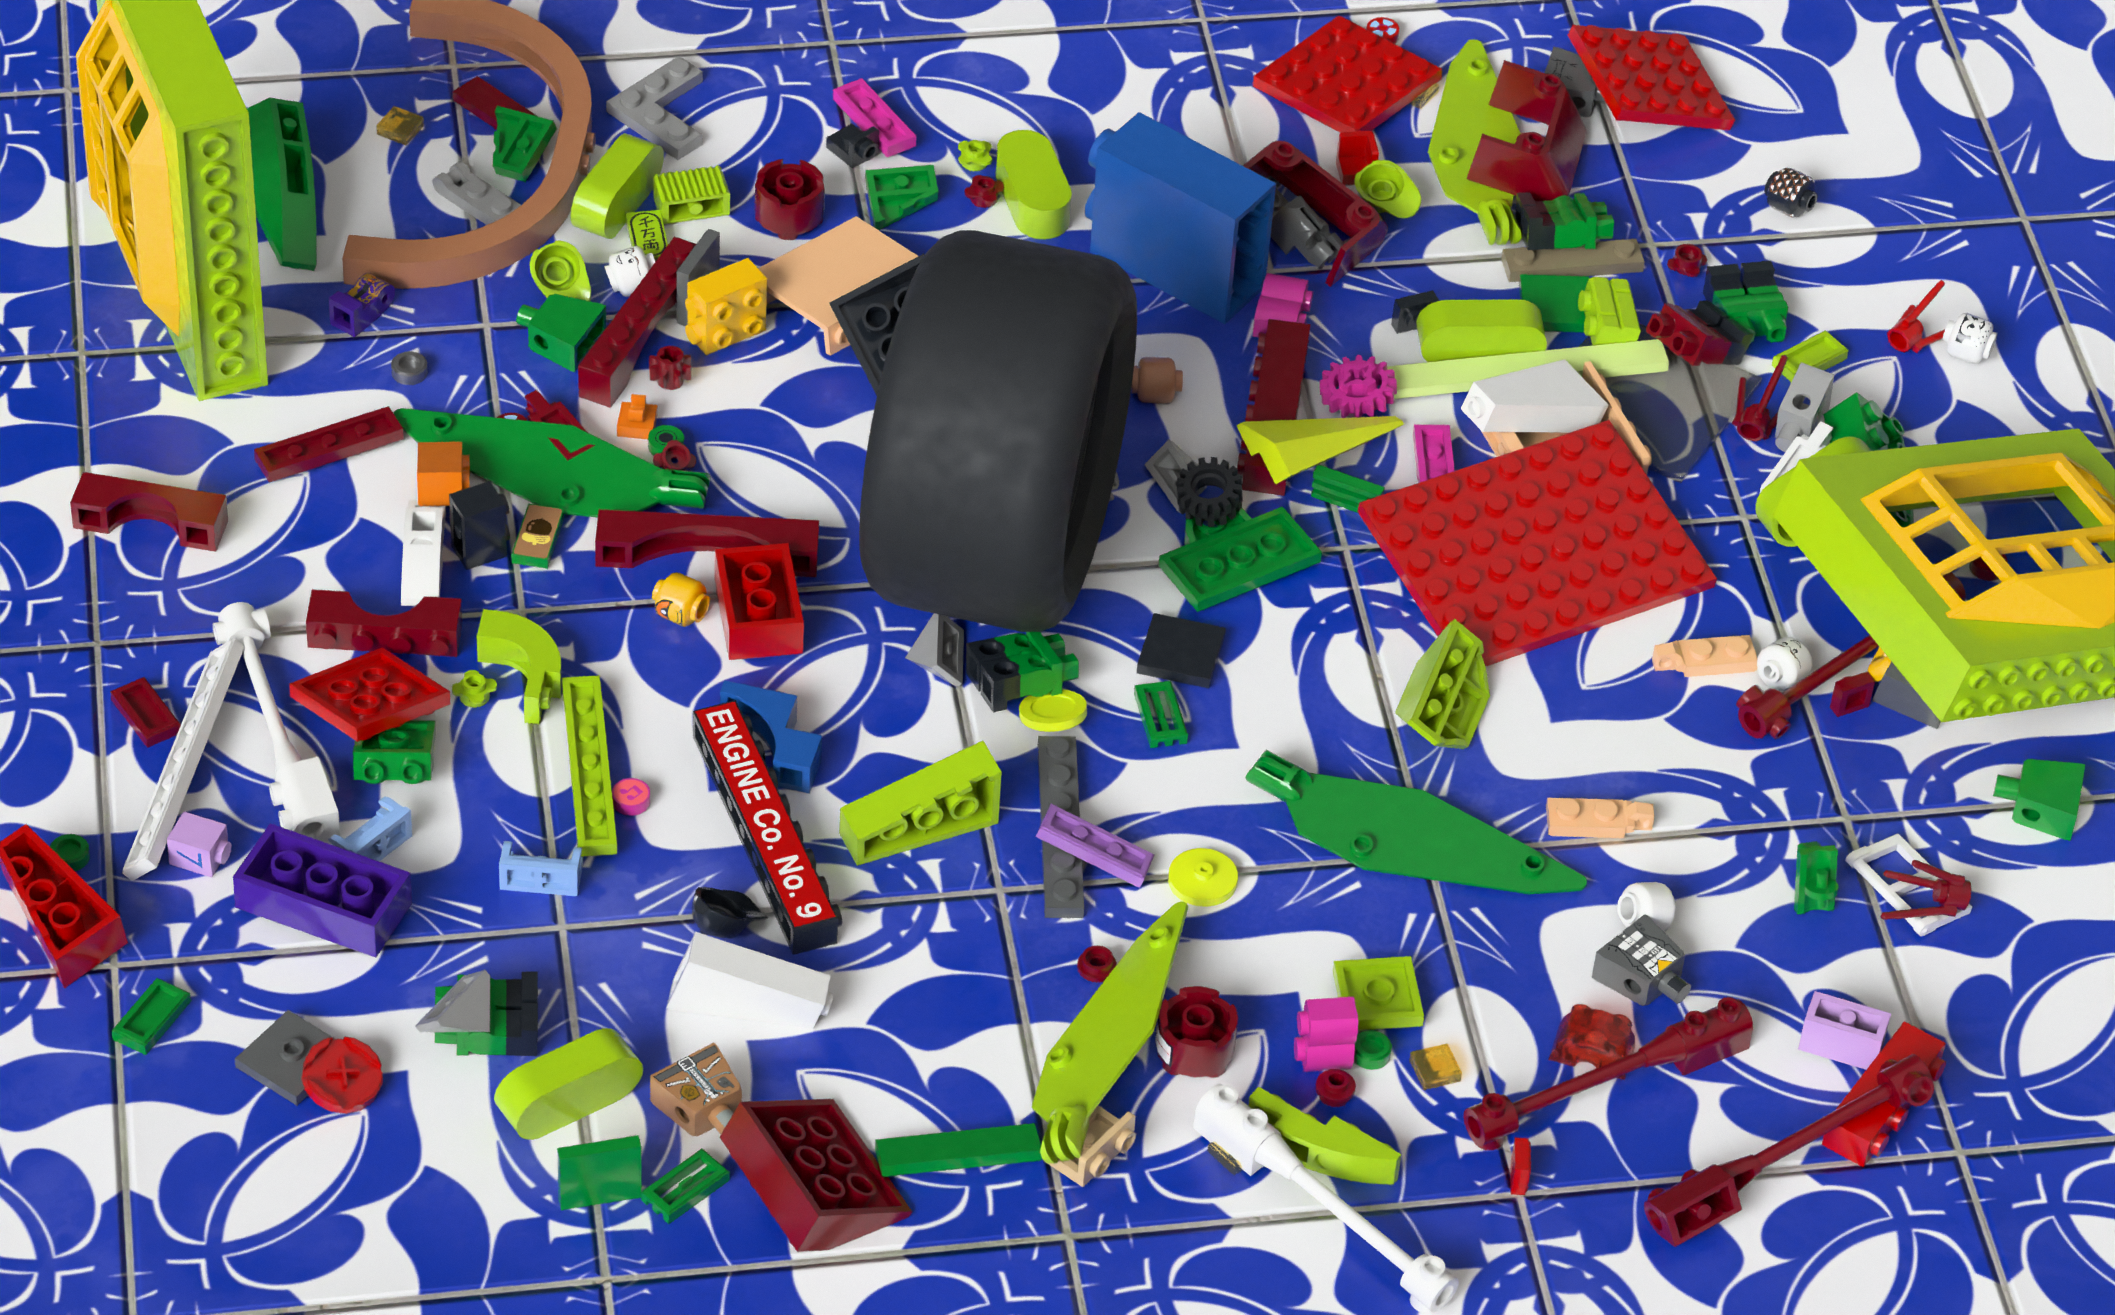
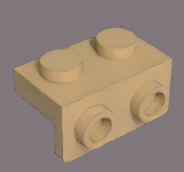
[1047,1106,1136,1187]

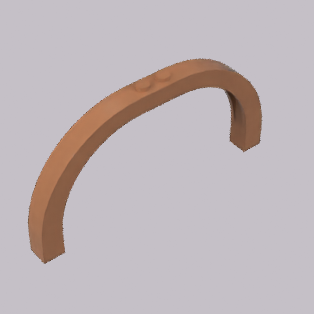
[342,0,596,289]

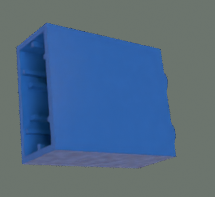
[1085,112,1276,324]

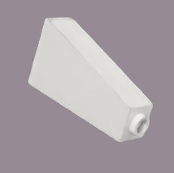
[1461,359,1609,433]
[667,932,833,1029]

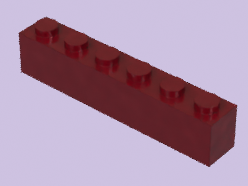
[1237,319,1311,496]

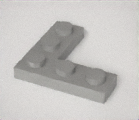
[606,56,703,160]

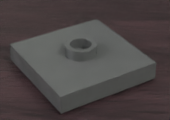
[677,229,720,326]
[235,1010,335,1105]

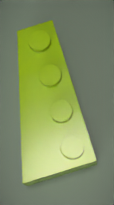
[839,740,1002,866]

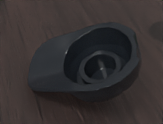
[692,887,768,939]

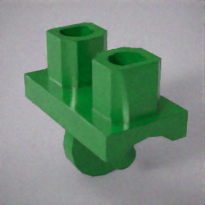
[1794,841,1839,915]

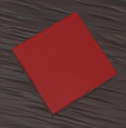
[1510,1137,1531,1195]

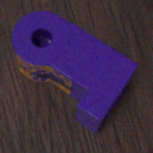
[329,273,395,337]

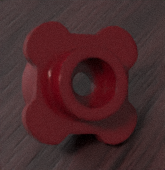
[965,175,1004,208]
[1667,244,1707,277]
[653,440,696,471]

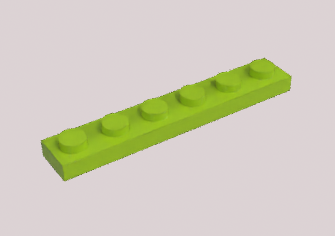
[562,675,617,857]

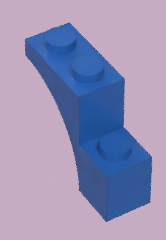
[720,680,822,794]

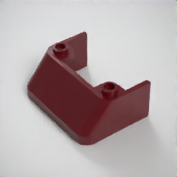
[1466,60,1587,201]
[1243,141,1388,287]

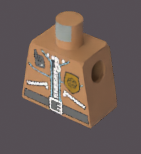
[650,1042,742,1136]

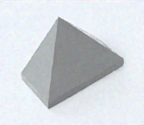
[1145,440,1207,513]
[905,613,964,687]
[415,970,490,1032]

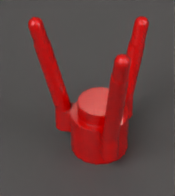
[1887,280,1945,353]

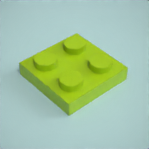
[1333,956,1424,1030]

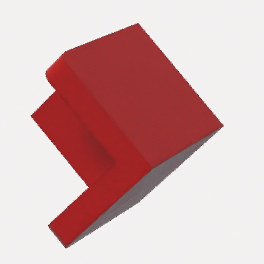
[1336,130,1379,186]

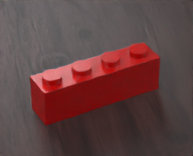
[1822,1021,1946,1168]

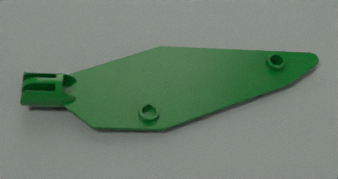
[393,408,711,518]
[1245,749,1587,894]

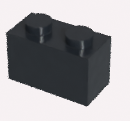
[449,481,510,570]

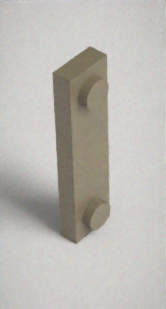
[1501,239,1645,282]

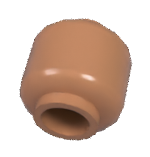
[1131,357,1183,404]

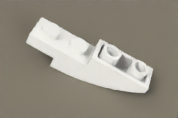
[401,500,446,607]

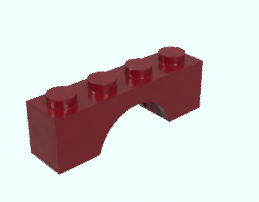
[70,472,228,552]
[306,589,462,657]

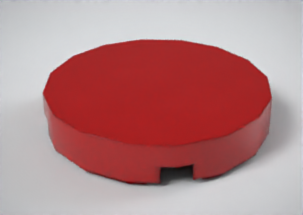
[301,1037,383,1114]

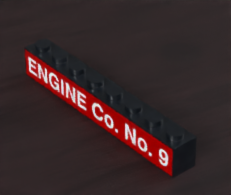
[693,700,842,955]

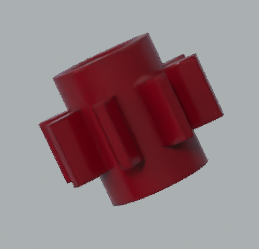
[649,346,692,390]

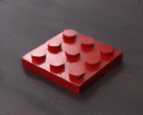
[289,647,450,742]

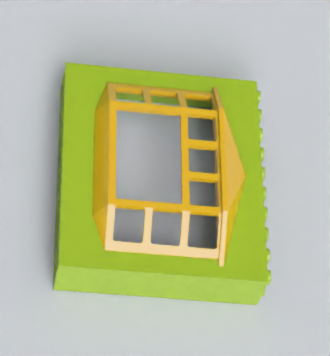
[76,0,268,401]
[1773,428,2115,722]

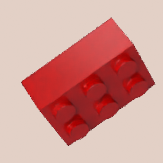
[714,543,804,660]

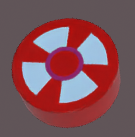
[1366,17,1400,44]

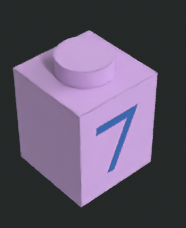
[167,812,231,877]

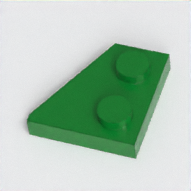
[492,106,557,182]
[865,165,939,230]

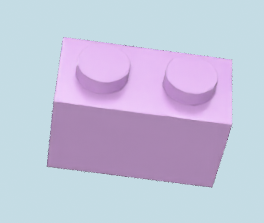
[1798,991,1891,1070]

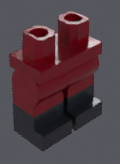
[1646,300,1754,366]

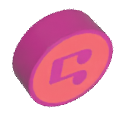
[612,778,650,816]

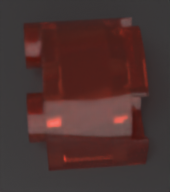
[1548,1004,1636,1080]

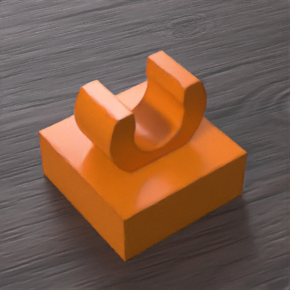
[617,394,658,439]

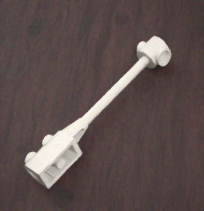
[213,602,340,841]
[1193,1084,1459,1314]

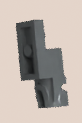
[1271,188,1344,269]

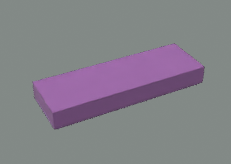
[1035,804,1154,888]

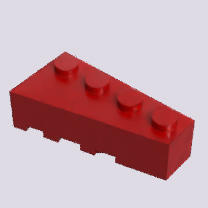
[0,824,128,988]

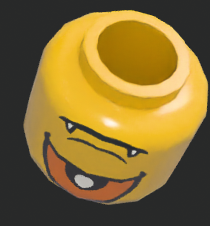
[652,572,710,627]

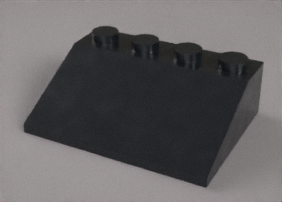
[829,254,925,395]

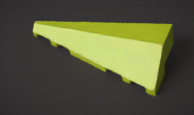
[1236,416,1404,484]

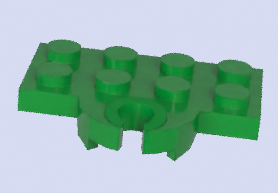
[1158,506,1322,612]

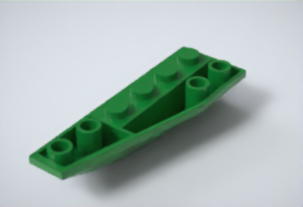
[247,97,317,271]
[1823,392,1915,543]

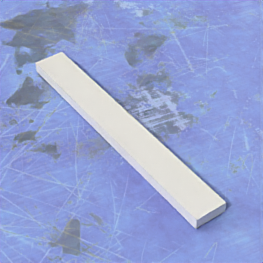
[122,639,245,881]

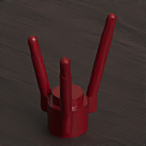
[1732,355,1788,441]
[1881,860,1971,920]

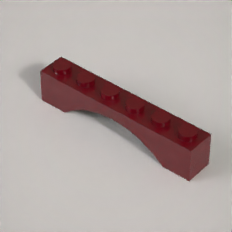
[578,236,696,408]
[595,509,819,578]

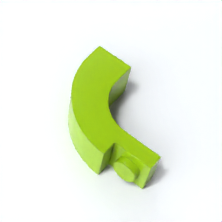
[477,609,562,724]

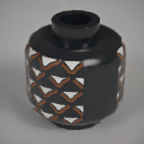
[1764,168,1818,217]

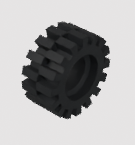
[1176,457,1243,527]

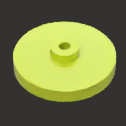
[1019,689,1087,732]
[1168,848,1238,907]

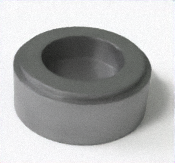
[391,351,428,385]

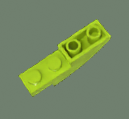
[1248,1086,1402,1185]

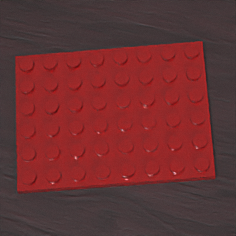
[1357,420,1717,667]

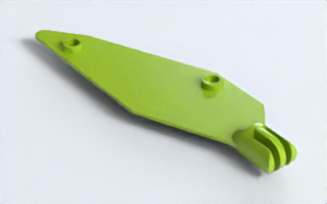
[1428,39,1522,245]
[1032,901,1188,1164]

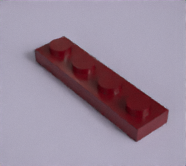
[254,406,404,483]

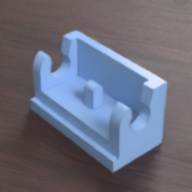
[328,797,412,861]
[499,841,583,896]

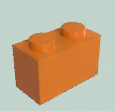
[417,442,470,506]

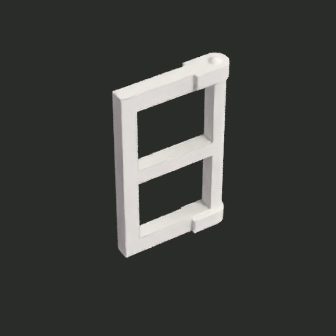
[1845,834,1972,936]

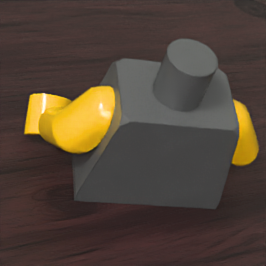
[1868,647,1941,729]

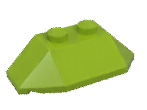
[1395,619,1490,749]

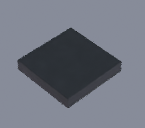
[1137,613,1226,688]

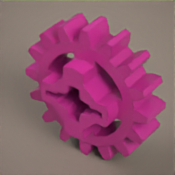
[1319,355,1397,418]

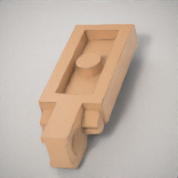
[1652,635,1758,677]
[1546,798,1654,838]

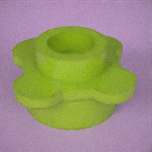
[958,140,992,171]
[452,670,497,708]

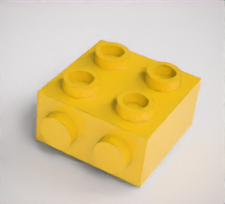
[685,258,767,355]

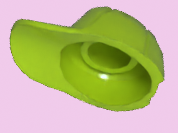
[1354,160,1422,218]
[529,240,591,301]

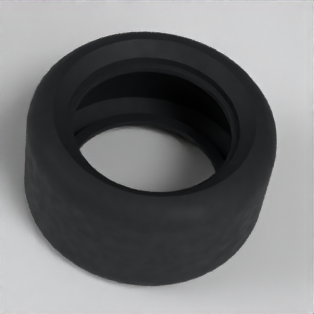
[859,230,1137,632]

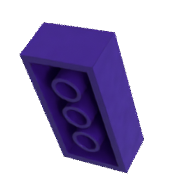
[233,823,412,958]

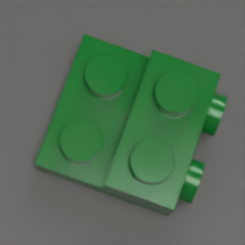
[353,720,436,784]

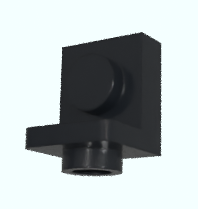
[826,123,879,169]
[1391,290,1439,334]

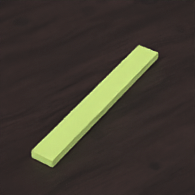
[1387,339,1669,399]

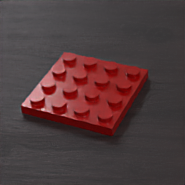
[1253,15,1442,133]
[1568,25,1735,130]

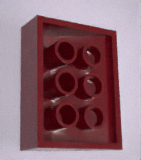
[720,1099,912,1252]

